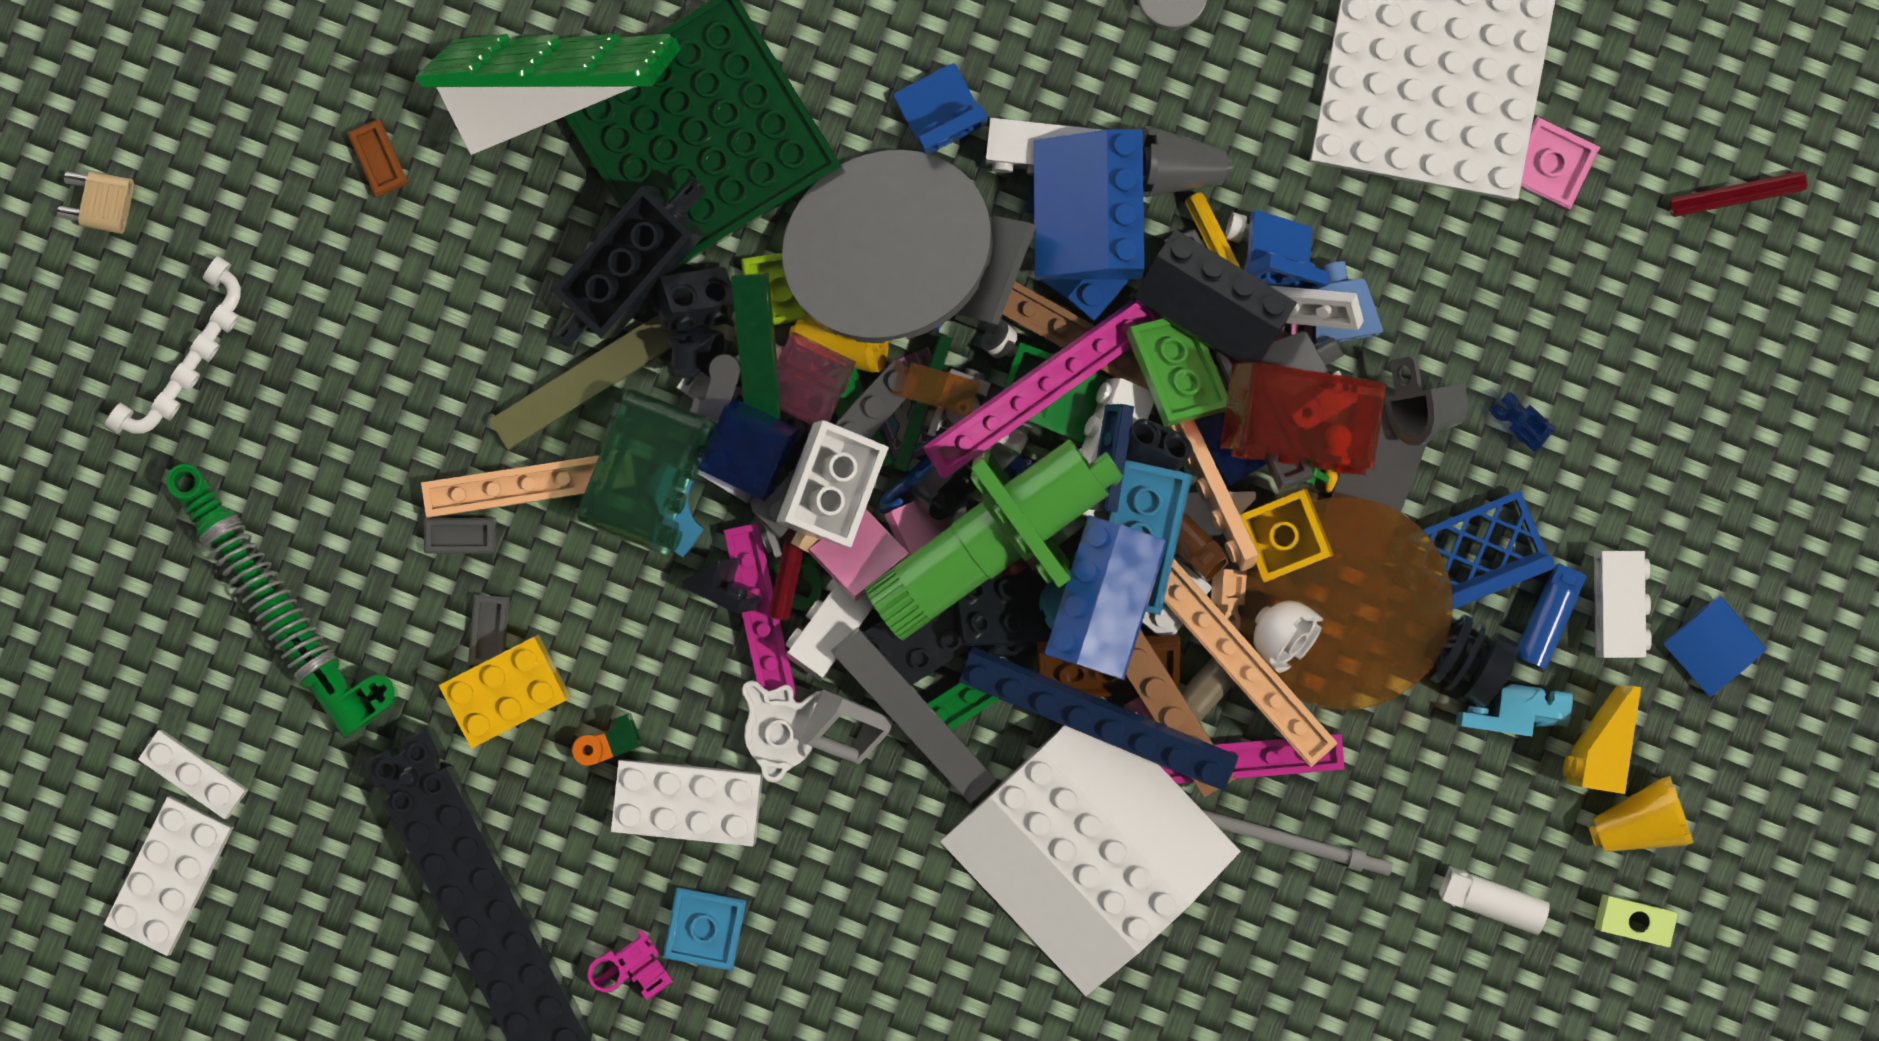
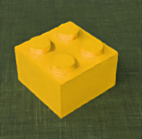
[1240,489,1334,582]

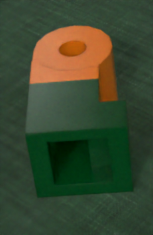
[572,713,644,766]

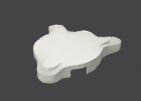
[742,680,822,782]

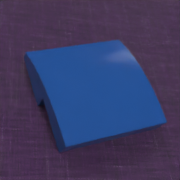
[1663,595,1767,697]

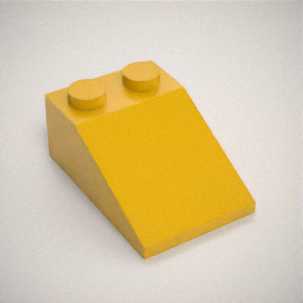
[1563,685,1641,794]

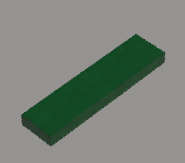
[893,335,953,474]

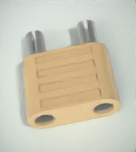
[57,171,134,234]

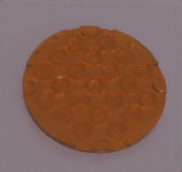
[1238,497,1453,710]

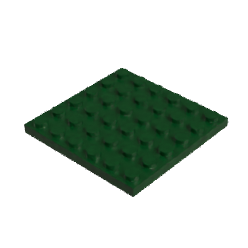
[564,0,842,270]

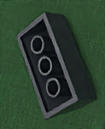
[1133,229,1297,374]

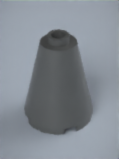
[1141,126,1232,197]

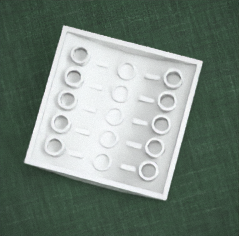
[940,725,1241,996]

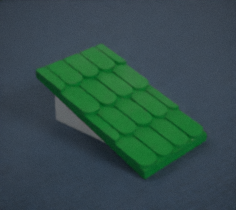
[416,33,681,155]

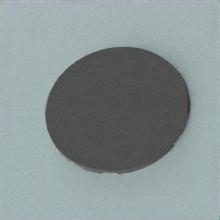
[782,150,993,343]

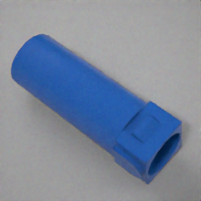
[1516,563,1587,671]

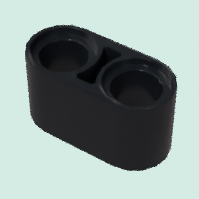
[1126,419,1193,471]

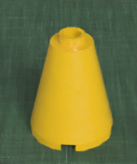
[789,317,889,373]
[1589,776,1694,852]

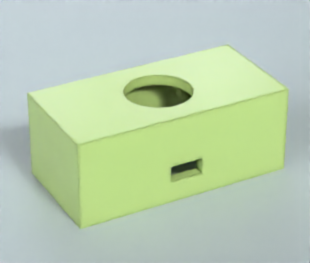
[1594,894,1678,948]

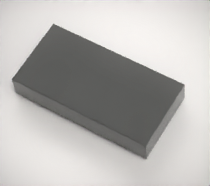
[424,518,497,554]
[468,595,510,666]

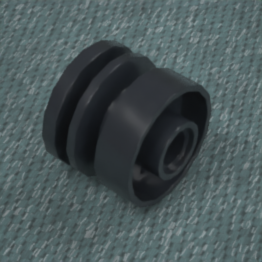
[1428,615,1519,708]

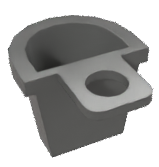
[1384,356,1468,446]

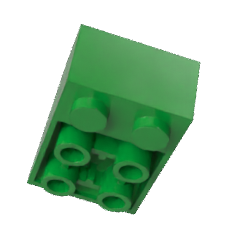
[1003,342,1109,444]

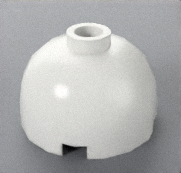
[1254,600,1323,673]

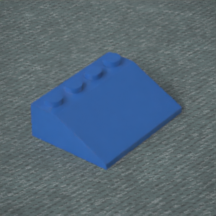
[1034,129,1144,279]

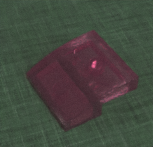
[777,332,856,425]

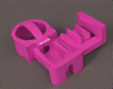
[588,930,674,1001]

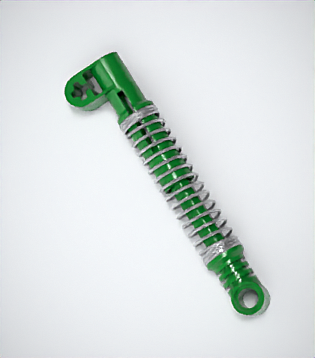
[166,464,398,739]

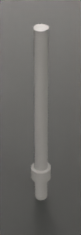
[1201,809,1393,876]

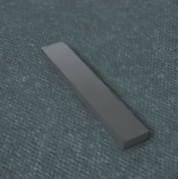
[831,627,997,804]

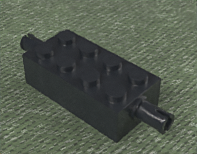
[551,176,707,347]

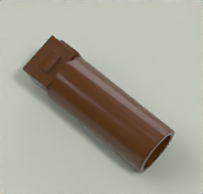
[1175,511,1229,583]

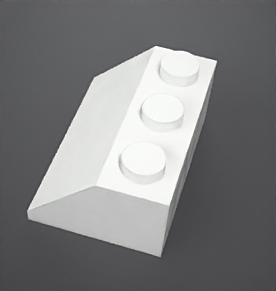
[776,420,889,548]

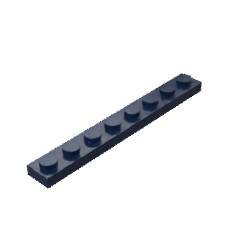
[959,647,1239,791]

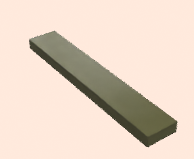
[489,315,679,450]

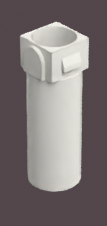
[1439,866,1550,935]

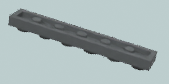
[753,358,922,538]

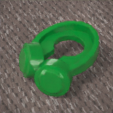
[774,554,822,610]

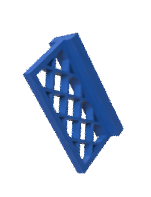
[1389,490,1556,622]

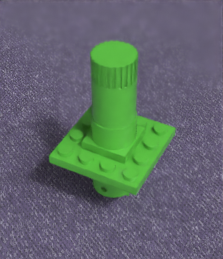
[865,439,1123,640]

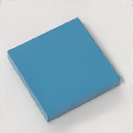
[663,887,747,971]

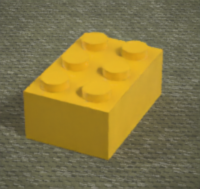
[438,634,571,749]

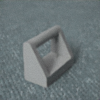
[802,689,894,764]

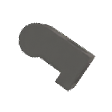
[690,353,740,422]

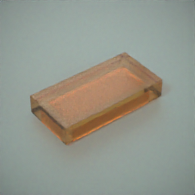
[901,362,980,416]

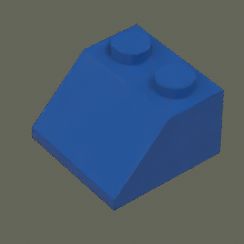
[1039,279,1131,324]

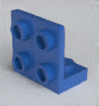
[894,63,988,154]
[1246,210,1329,289]

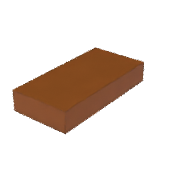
[347,119,409,198]

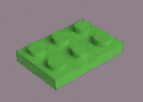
[1126,319,1232,427]

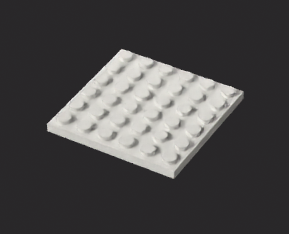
[1310,0,1555,202]

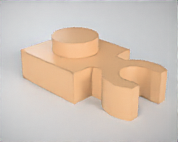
[1211,568,1247,630]

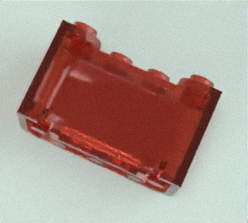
[1220,363,1387,476]

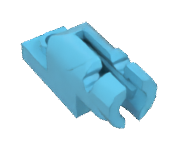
[1455,684,1573,737]

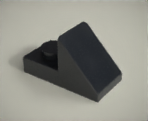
[681,558,760,614]

